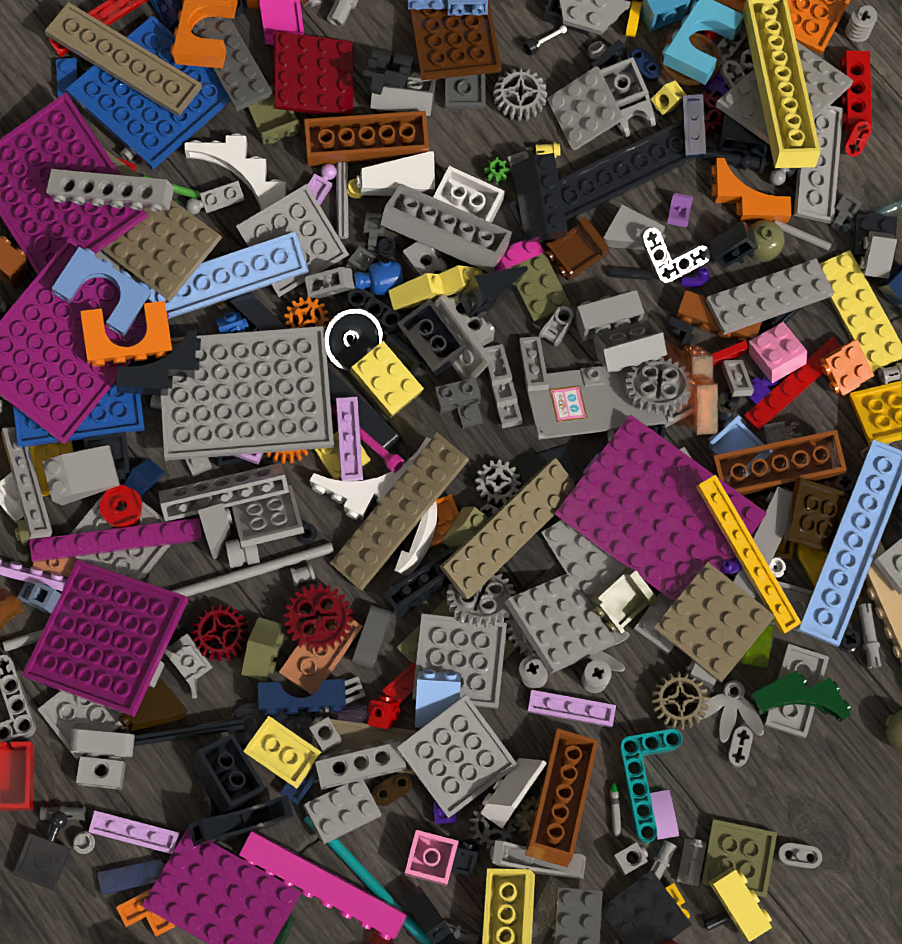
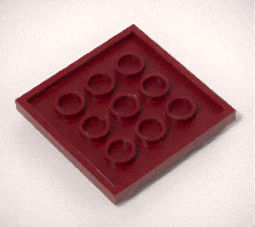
[273,31,353,117]

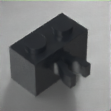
[709,220,758,269]

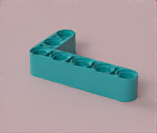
[619,729,682,844]

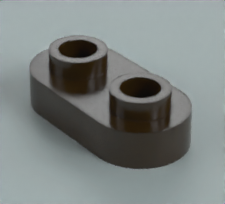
[372,773,412,806]

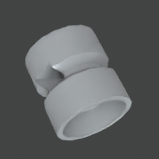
[226,539,260,568]

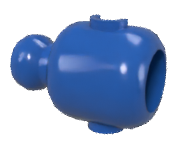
[353,261,404,297]

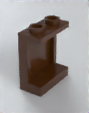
[545,216,610,281]

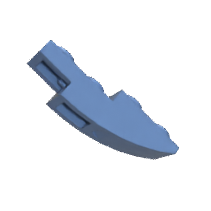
[408,0,488,16]

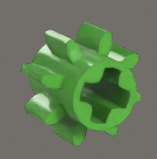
[484,157,510,184]

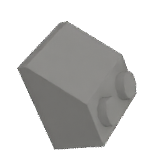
[198,503,234,559]

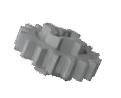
[475,460,521,506]

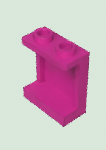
[259,0,305,46]

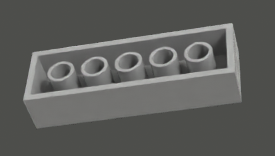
[380,184,512,273]

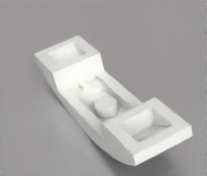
[395,501,437,577]

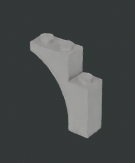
[490,840,586,879]

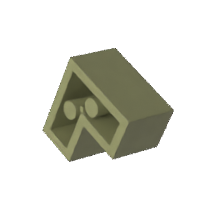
[241,617,285,682]

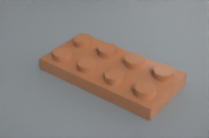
[279,603,363,695]

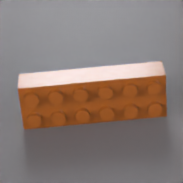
[305,111,429,166]
[711,430,847,495]
[525,728,599,867]

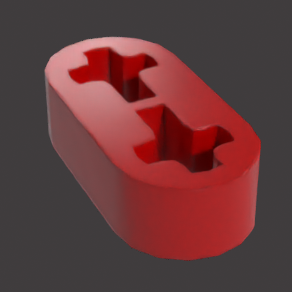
[844,118,872,157]

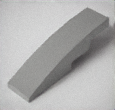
[484,344,522,428]

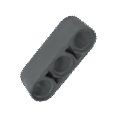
[352,605,392,669]

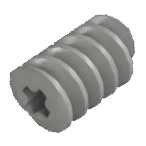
[845,5,877,43]
[519,656,548,688]
[581,660,612,693]

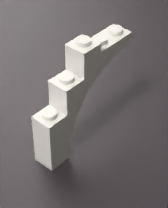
[185,134,286,211]
[310,437,431,520]

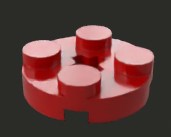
[99,485,143,528]

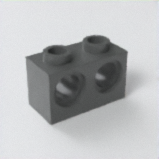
[435,377,481,414]

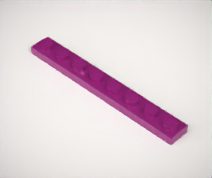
[30,518,202,562]

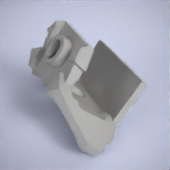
[164,634,213,698]

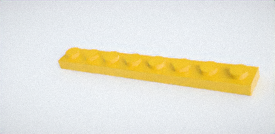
[696,475,801,634]

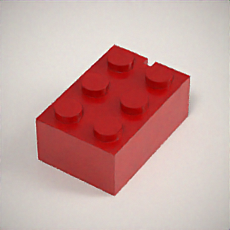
[0,742,35,811]

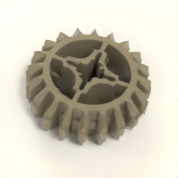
[651,671,709,730]

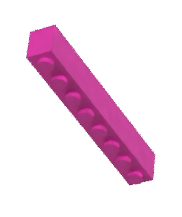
[239,831,408,940]

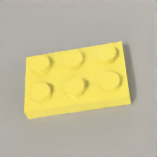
[244,716,322,789]

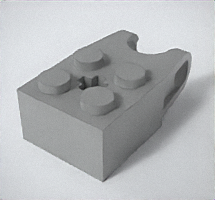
[600,57,656,137]

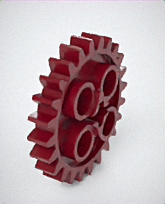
[284,583,353,653]

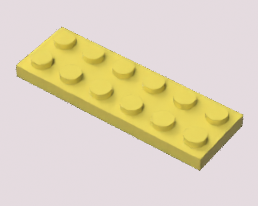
[820,250,902,372]

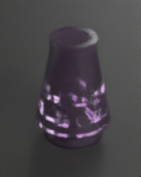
[338,703,369,724]

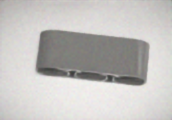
[69,729,135,757]

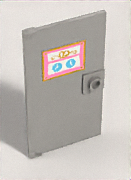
[524,360,673,440]

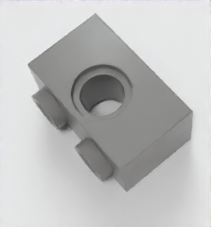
[76,754,126,790]

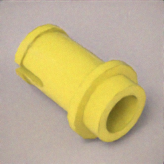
[536,142,560,158]

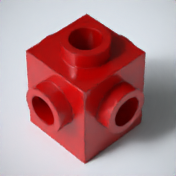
[368,695,400,729]

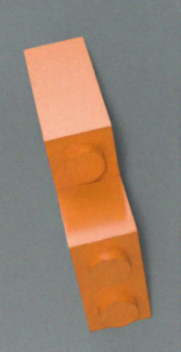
[711,158,791,223]

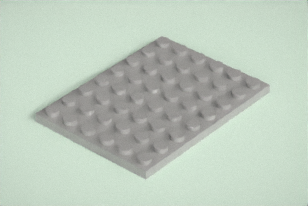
[159,326,334,461]

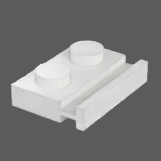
[0,472,24,524]

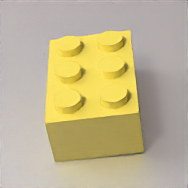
[350,341,424,419]
[709,868,772,942]

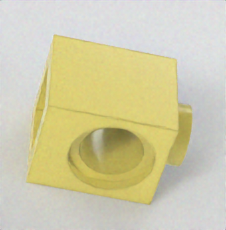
[650,81,687,115]

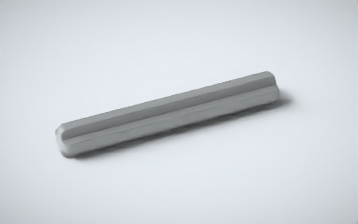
[336,162,348,239]

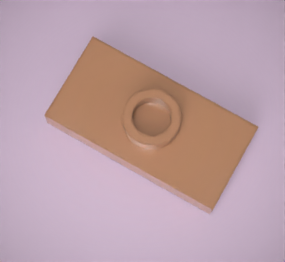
[33,557,78,579]

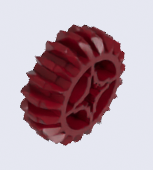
[191,604,249,662]

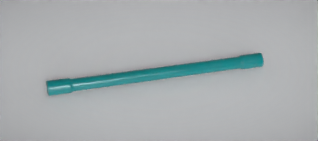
[304,816,432,944]

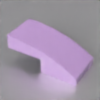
[650,790,679,840]

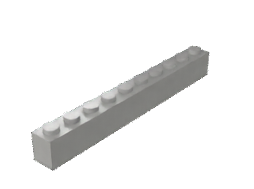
[687,487,793,688]

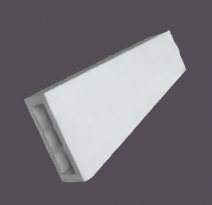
[356,151,435,197]

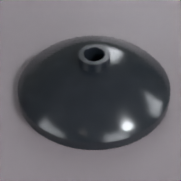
[324,309,383,371]

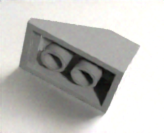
[42,445,120,505]

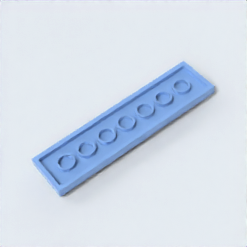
[144,232,309,319]

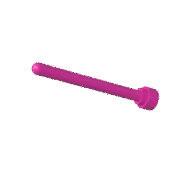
[331,404,405,473]

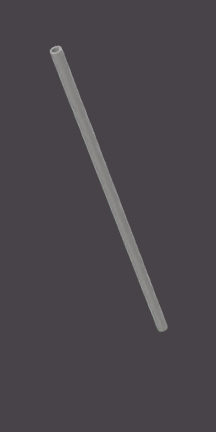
[3,542,334,651]

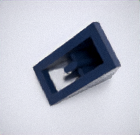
[124,459,165,499]

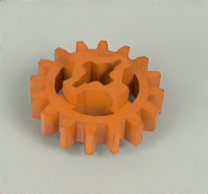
[284,297,329,329]

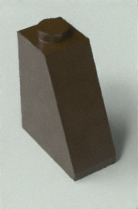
[117,678,188,731]

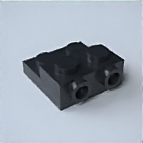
[84,432,131,482]

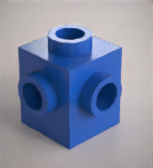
[216,312,249,334]

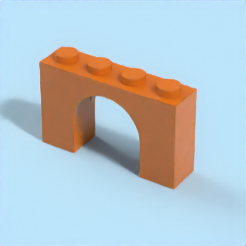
[170,0,238,68]
[80,301,172,367]

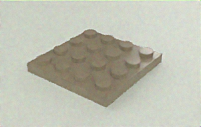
[654,562,775,683]

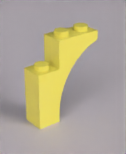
[388,265,484,311]

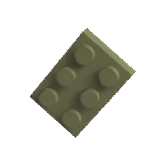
[508,252,571,324]

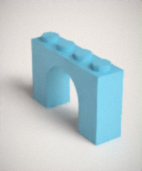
[662,0,745,85]

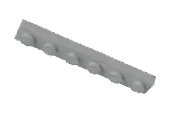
[1,427,52,539]

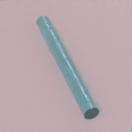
[841,200,902,233]

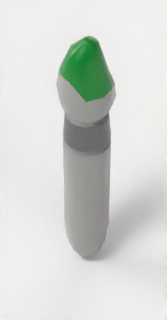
[609,783,621,837]

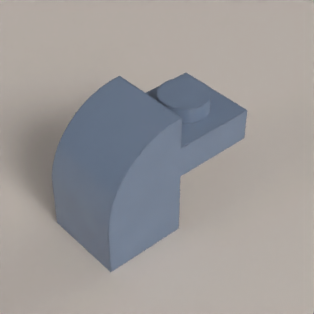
[17,582,61,614]

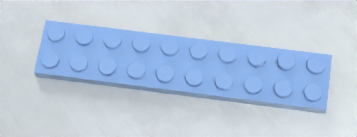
[798,439,902,647]

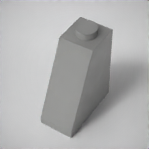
[603,205,666,250]

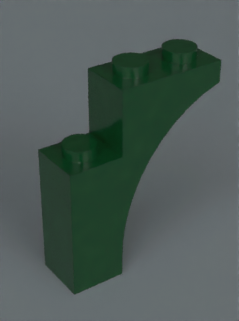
[749,670,851,722]

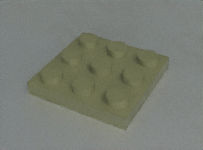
[701,819,777,898]

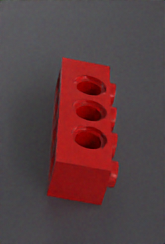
[839,50,872,133]

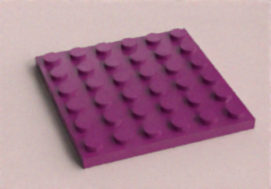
[22,560,189,717]

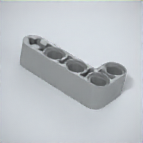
[0,655,36,744]

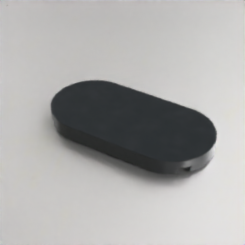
[230,703,313,746]

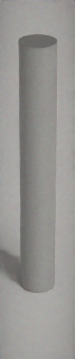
[775,220,832,251]

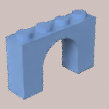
[51,247,151,338]

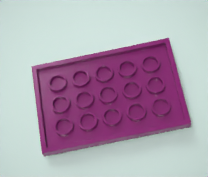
[142,829,302,944]

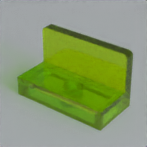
[742,625,773,667]

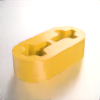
[625,0,642,38]

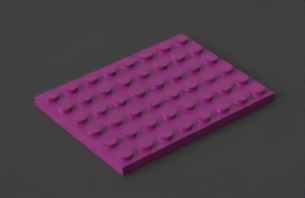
[0,93,149,275]
[0,238,169,445]
[555,414,767,603]

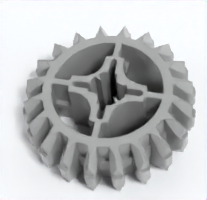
[493,68,547,121]

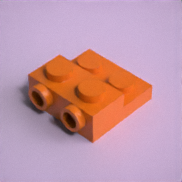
[819,339,874,396]

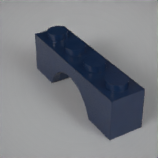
[258,679,346,715]

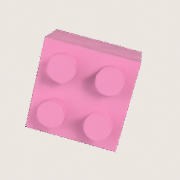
[749,322,807,383]
[405,830,458,886]

